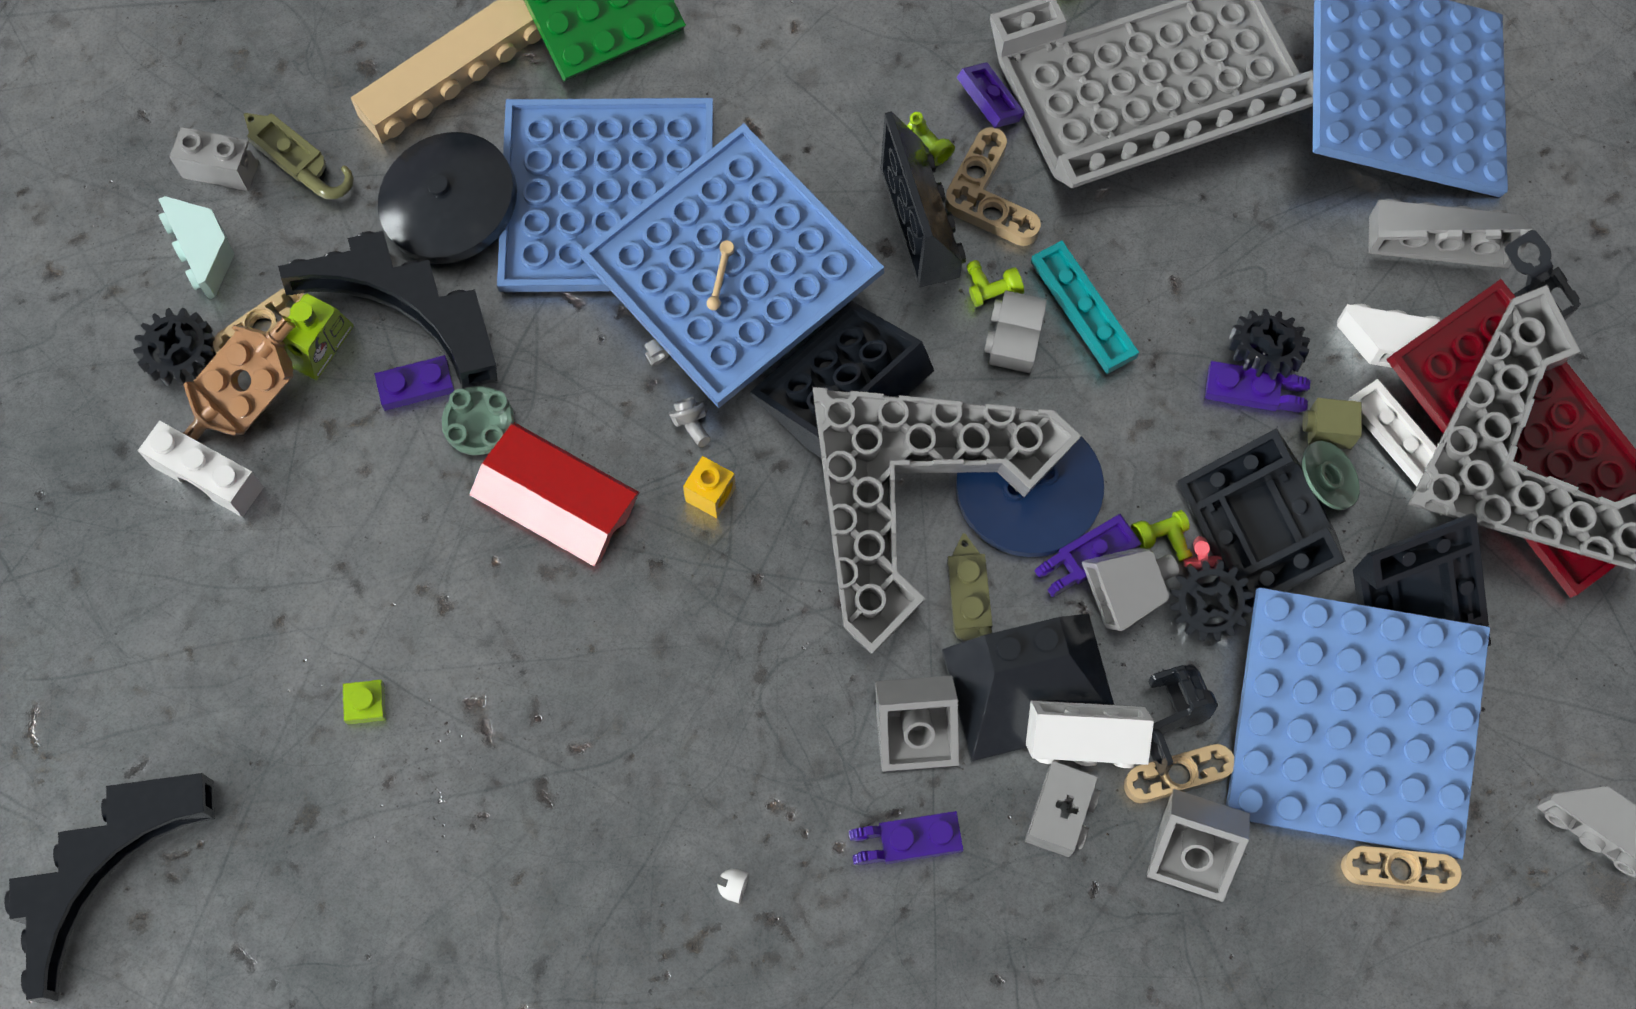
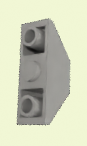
[1536,786,1636,877]

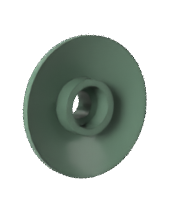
[1302,441,1360,510]

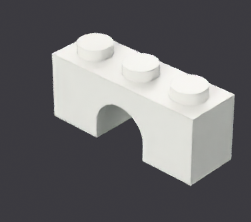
[138,420,264,517]

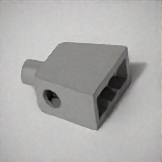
[1082,548,1179,631]

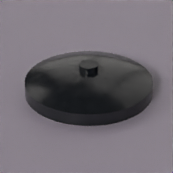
[378,132,517,264]

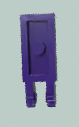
[1205,361,1311,413]
[1035,513,1142,597]
[849,811,964,865]

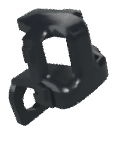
[1504,230,1581,320]
[1148,665,1218,776]

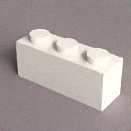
[1026,700,1154,768]

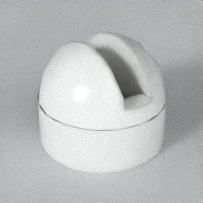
[717,868,749,904]

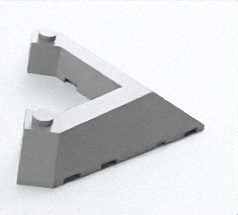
[1408,285,1636,570]
[812,387,1081,654]

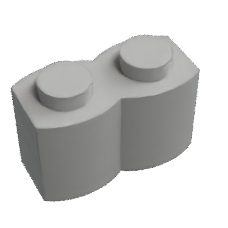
[984,290,1047,373]

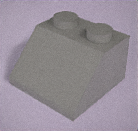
[875,675,959,772]
[1147,789,1250,902]

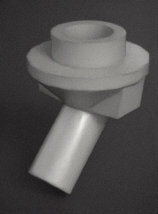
[669,397,711,447]

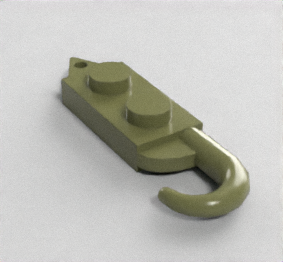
[244,113,354,200]
[947,533,993,642]

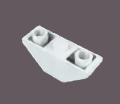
[1337,304,1442,368]

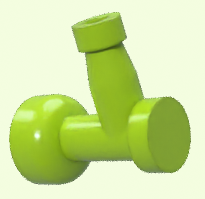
[907,112,955,166]
[966,260,1024,307]
[1131,510,1193,562]

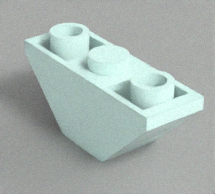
[158,196,235,300]

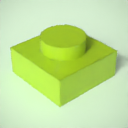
[343,680,386,725]

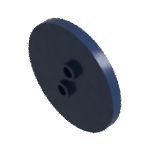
[956,436,1104,557]

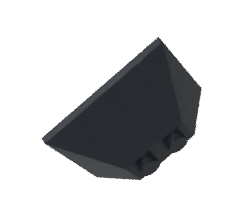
[1177,428,1346,608]
[1353,513,1491,646]
[942,613,1114,762]

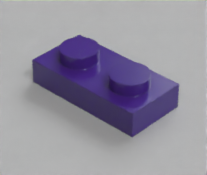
[957,62,1025,128]
[374,355,455,411]

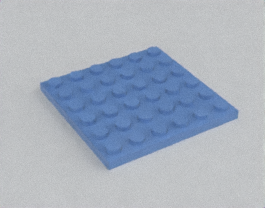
[1313,0,1508,198]
[497,98,713,292]
[580,123,884,408]
[1226,588,1490,859]

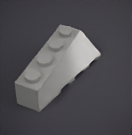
[1368,199,1534,268]

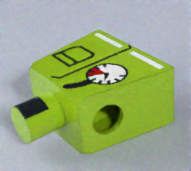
[283,294,354,381]

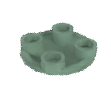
[442,386,514,456]

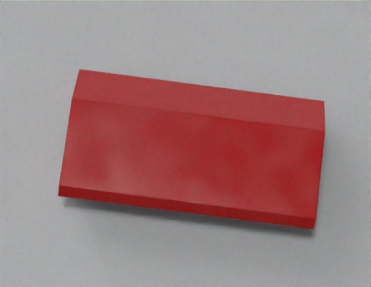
[469,422,639,566]

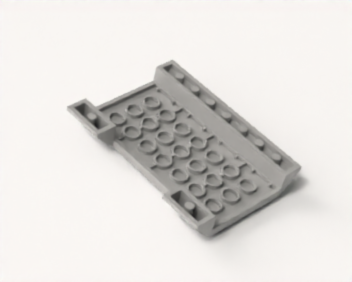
[990,0,1313,188]

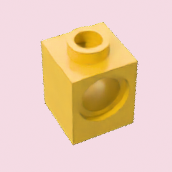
[683,456,736,518]

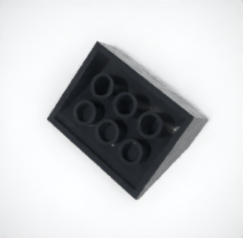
[880,111,966,288]
[750,301,935,458]

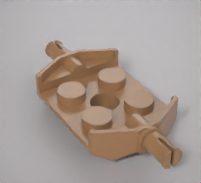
[183,316,296,441]

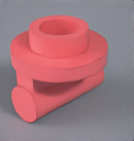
[1184,536,1222,570]

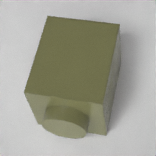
[1303,398,1362,449]

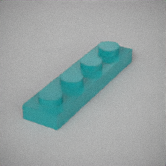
[1031,240,1139,374]

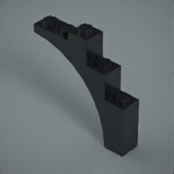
[278,231,498,389]
[4,773,215,1004]

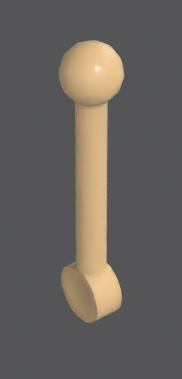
[706,240,734,311]

